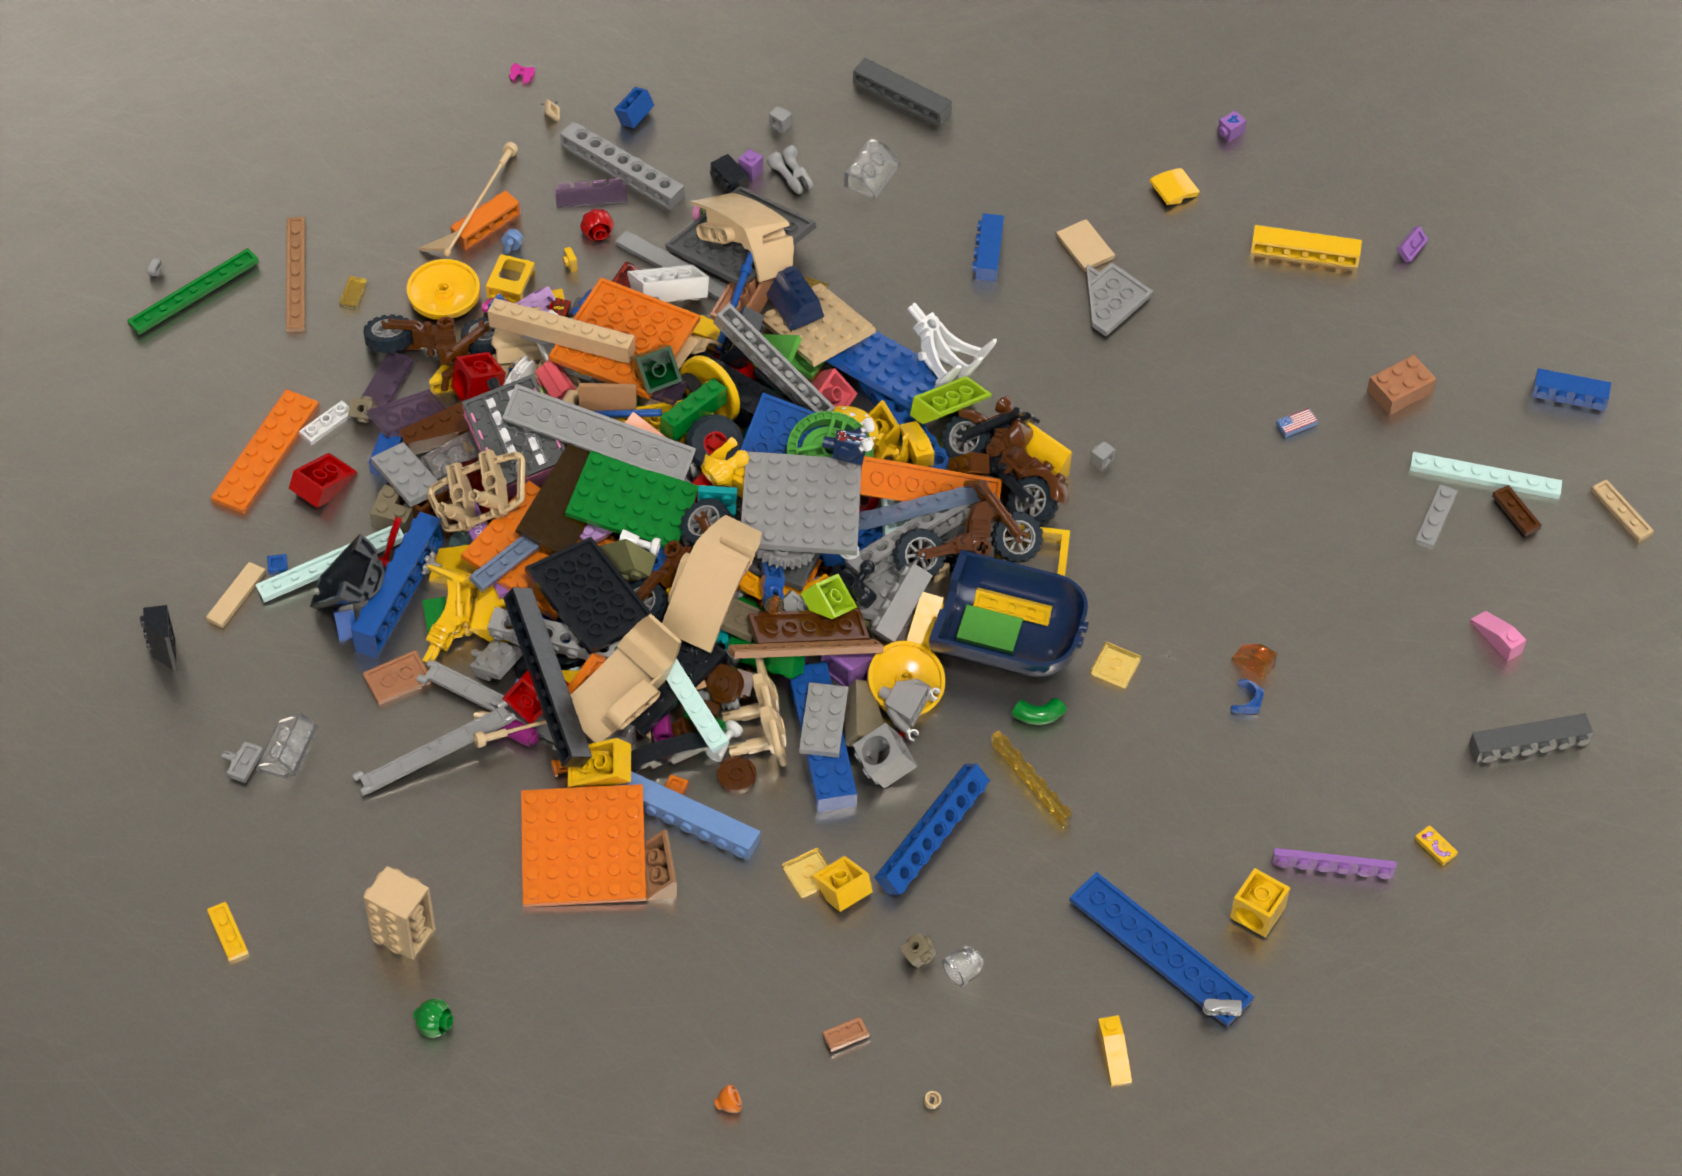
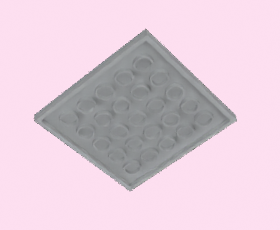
[741,451,861,556]

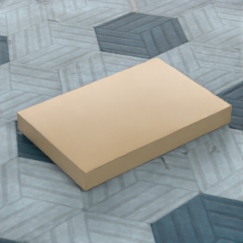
[1056,219,1115,272]

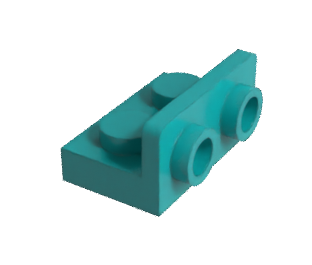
[698,485,737,516]

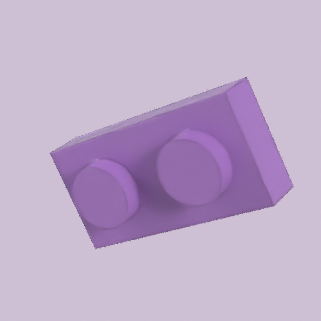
[1396,226,1429,263]

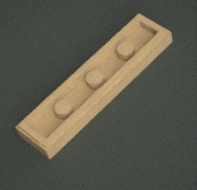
[1590,479,1654,543]
[206,562,266,629]

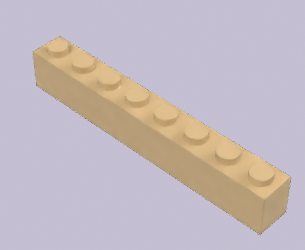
[488,298,636,364]

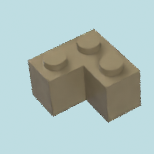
[370,484,414,534]

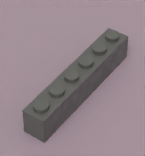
[853,58,952,126]
[1469,713,1593,763]

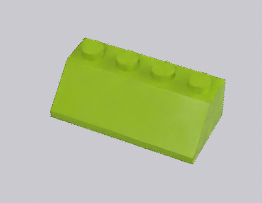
[910,376,992,424]

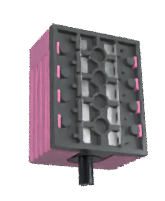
[462,374,565,498]

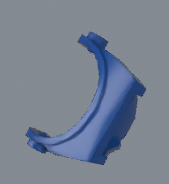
[1230,679,1264,714]

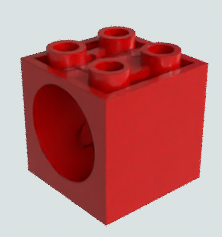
[451,352,506,401]
[502,671,569,724]

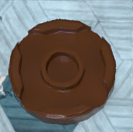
[706,664,742,704]
[717,756,757,794]

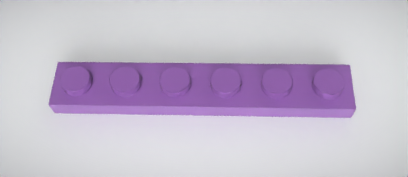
[1272,848,1396,879]

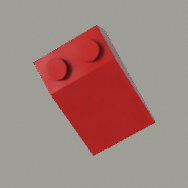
[288,453,358,508]

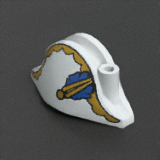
[504,356,535,385]

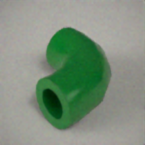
[1012,698,1067,725]

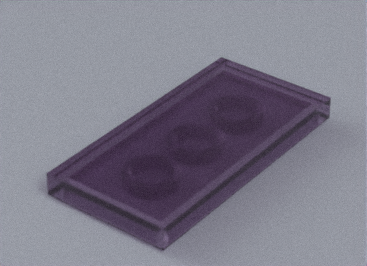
[366,389,446,438]

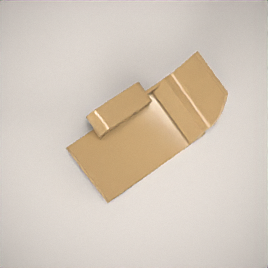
[690,193,794,282]

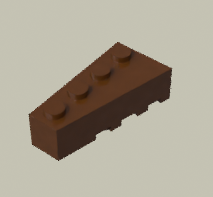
[399,399,474,455]

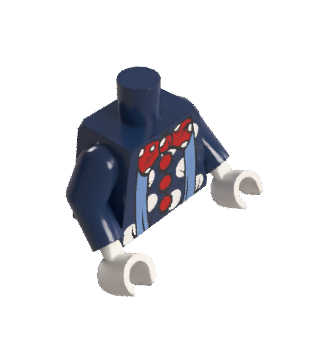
[822,417,875,465]

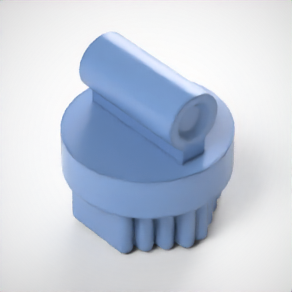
[501,229,523,254]

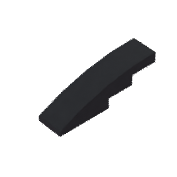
[631,731,709,773]

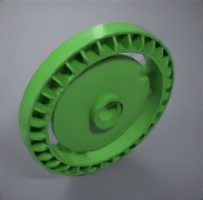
[786,411,874,457]

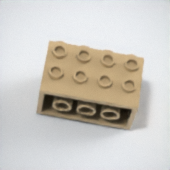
[363,866,436,960]

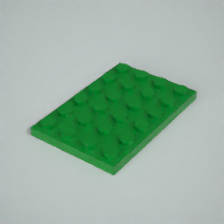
[565,451,698,552]

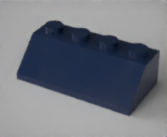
[767,265,824,331]

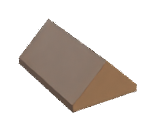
[579,383,637,411]
[645,829,677,901]

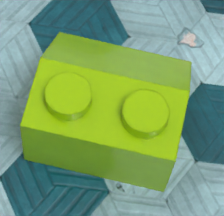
[800,574,857,619]

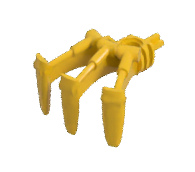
[422,564,478,664]

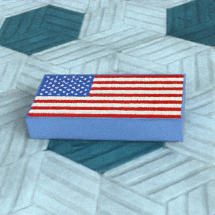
[1276,408,1318,438]

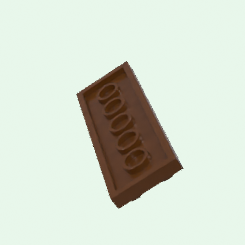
[747,608,870,644]

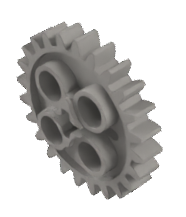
[756,549,815,570]

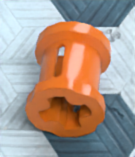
[551,759,568,777]

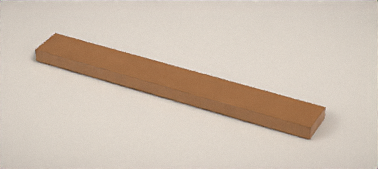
[286,217,305,333]
[728,639,884,659]

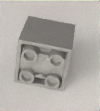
[853,723,918,788]

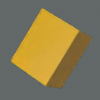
[869,400,900,445]

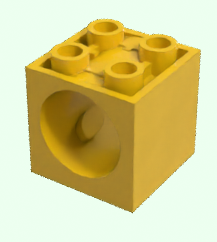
[1230,868,1290,938]

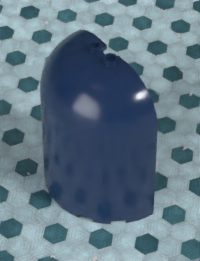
[929,550,1089,677]

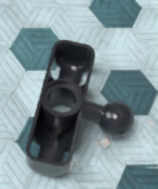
[830,560,877,608]

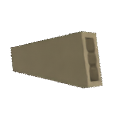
[845,679,884,747]

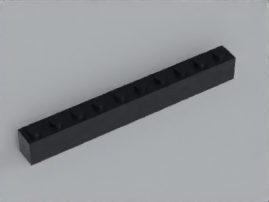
[503,587,592,767]

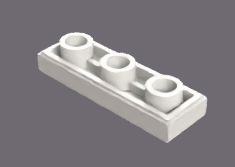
[299,400,351,446]

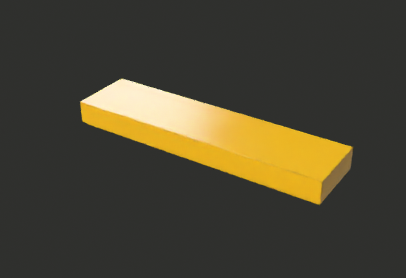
[973,588,1053,626]

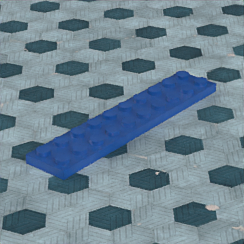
[1069,872,1254,1027]

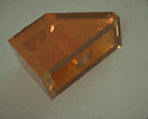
[1232,644,1278,679]

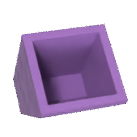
[821,653,876,687]

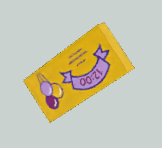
[1414,825,1458,866]

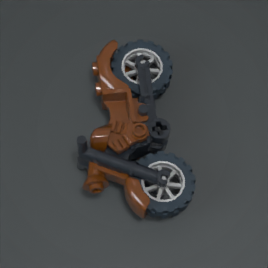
[942,396,1069,527]

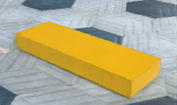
[207,901,248,961]

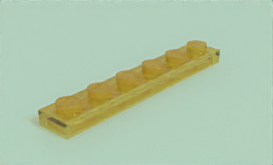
[991,731,1072,828]

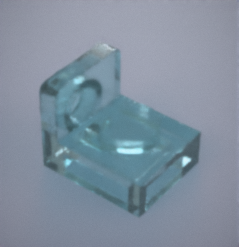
[448,531,472,547]

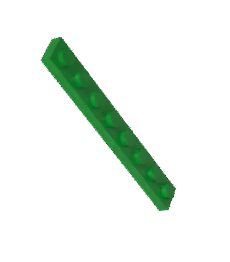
[127,248,259,335]

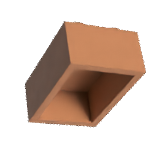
[1367,355,1437,416]

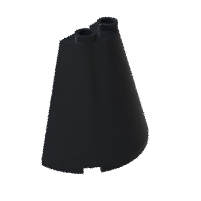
[310,534,384,610]

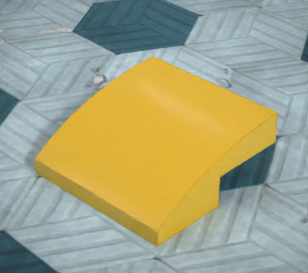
[1149,168,1200,205]

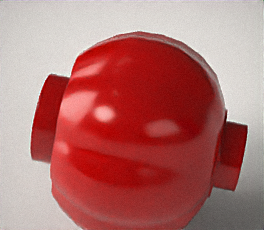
[580,209,614,241]

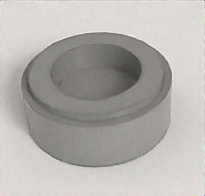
[148,258,162,277]

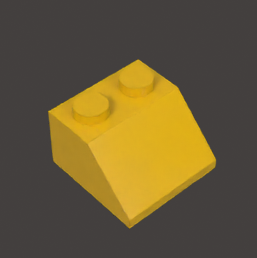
[812,856,873,912]

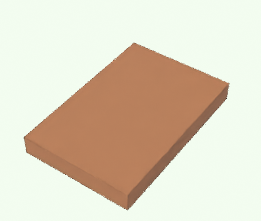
[362,650,432,706]

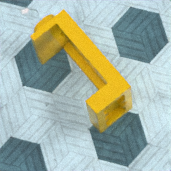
[486,254,536,303]

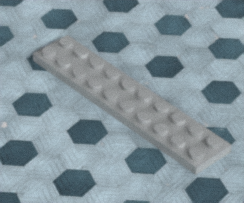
[502,384,696,481]

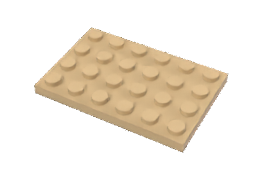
[762,283,876,367]

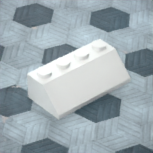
[627,264,709,303]

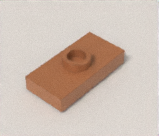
[822,1017,869,1052]

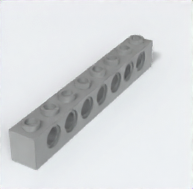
[560,121,684,210]
[714,303,835,413]
[845,502,977,583]
[488,607,622,661]

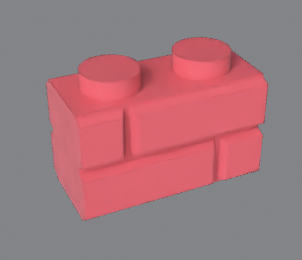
[535,360,577,400]

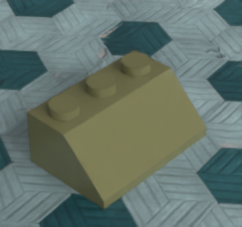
[599,539,656,583]

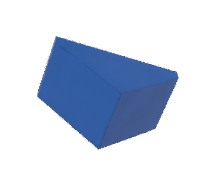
[333,605,356,642]

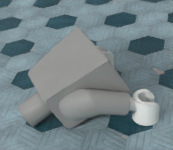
[879,679,940,742]

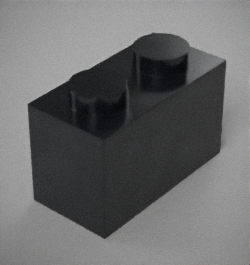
[710,154,749,193]

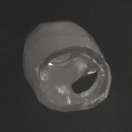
[942,946,984,987]

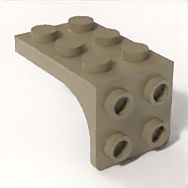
[721,597,765,642]

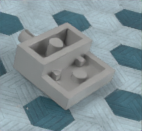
[470,639,523,681]

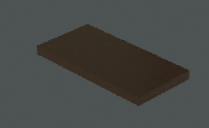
[515,443,589,554]

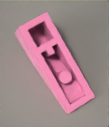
[1470,611,1526,662]

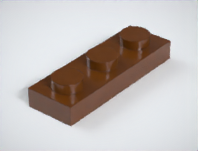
[1492,485,1542,537]

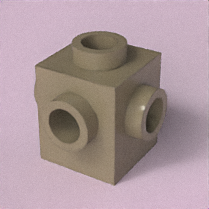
[348,396,379,423]
[900,933,937,968]

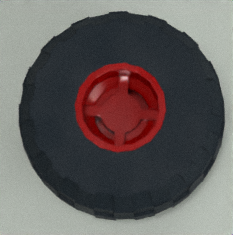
[685,414,743,468]

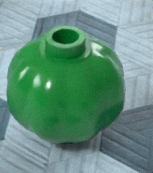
[413,998,454,1038]

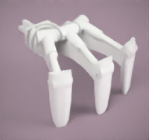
[907,303,997,388]

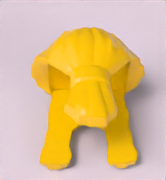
[873,432,911,463]
[701,437,750,487]

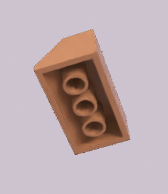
[710,276,775,320]

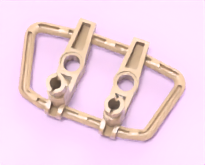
[427,449,525,532]
[722,658,787,767]

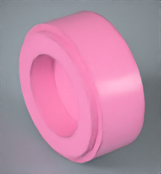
[692,206,706,220]

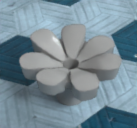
[421,551,442,575]

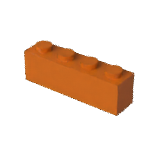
[450,190,520,250]

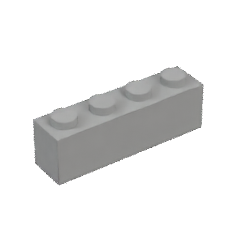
[869,563,933,643]

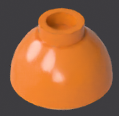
[714,1084,742,1113]

